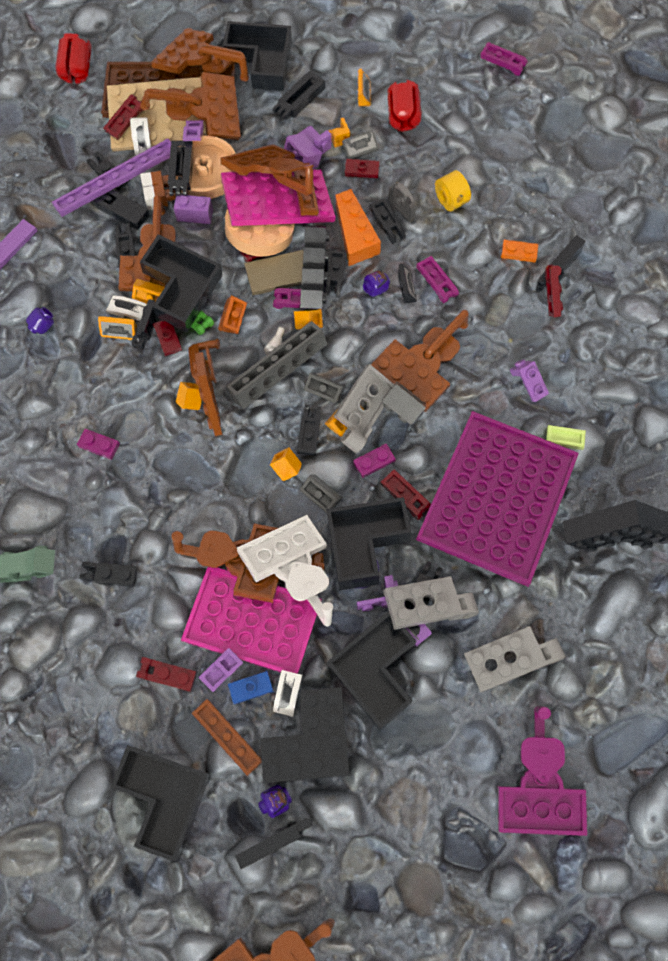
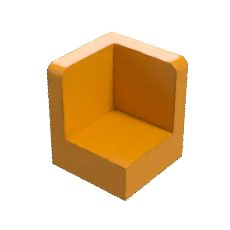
[329,117,350,148]
[294,309,323,329]
[176,382,202,410]
[270,447,302,481]

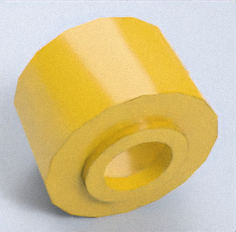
[435,170,471,212]

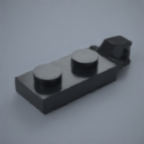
[131,299,157,350]

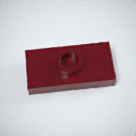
[345,159,380,179]
[153,321,182,356]

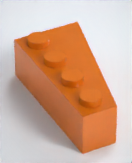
[336,189,381,266]

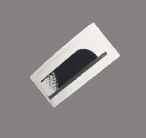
[130,118,152,156]
[106,295,147,321]
[273,670,302,717]

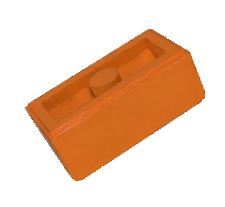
[218,295,247,334]

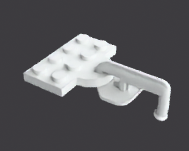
[237,515,333,627]

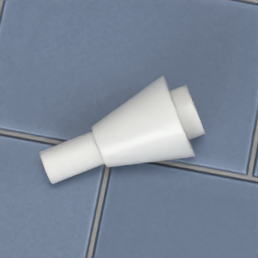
[264,327,285,354]

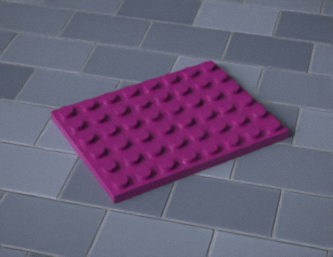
[416,411,579,587]

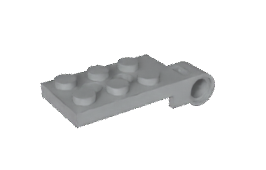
[333,364,394,453]
[383,576,479,630]
[464,626,566,693]

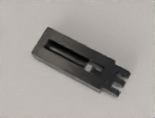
[272,71,326,120]
[168,141,194,196]
[90,190,150,230]
[536,235,586,292]
[235,818,312,869]

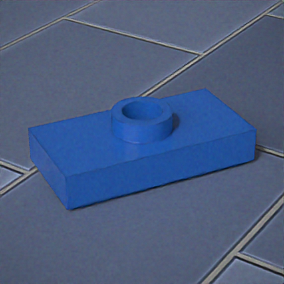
[228,671,274,705]

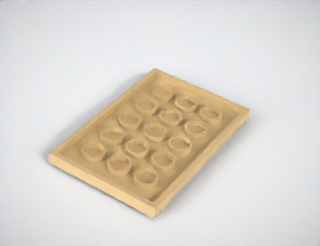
[107,77,207,152]

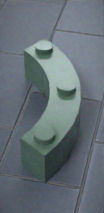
[0,546,55,583]

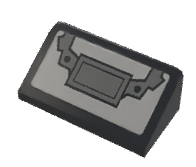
[398,263,417,304]

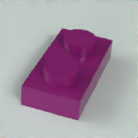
[76,429,120,460]
[353,444,396,478]

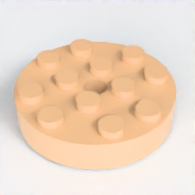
[176,135,236,199]
[225,209,295,257]

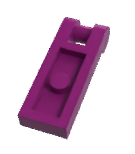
[480,42,528,76]
[416,256,459,303]
[273,288,324,309]

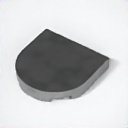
[388,182,416,222]

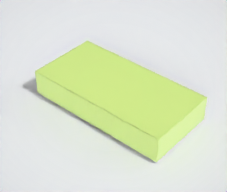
[546,425,586,450]

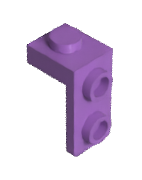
[298,126,332,154]
[509,359,549,402]
[356,575,398,612]

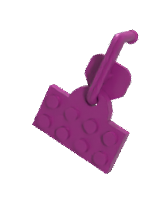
[498,706,587,836]

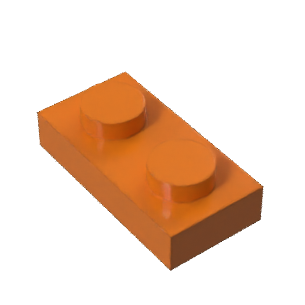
[501,239,538,263]

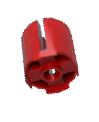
[55,33,92,84]
[387,80,422,132]

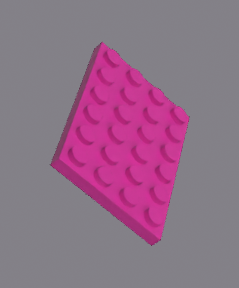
[221,170,335,226]
[181,567,322,674]

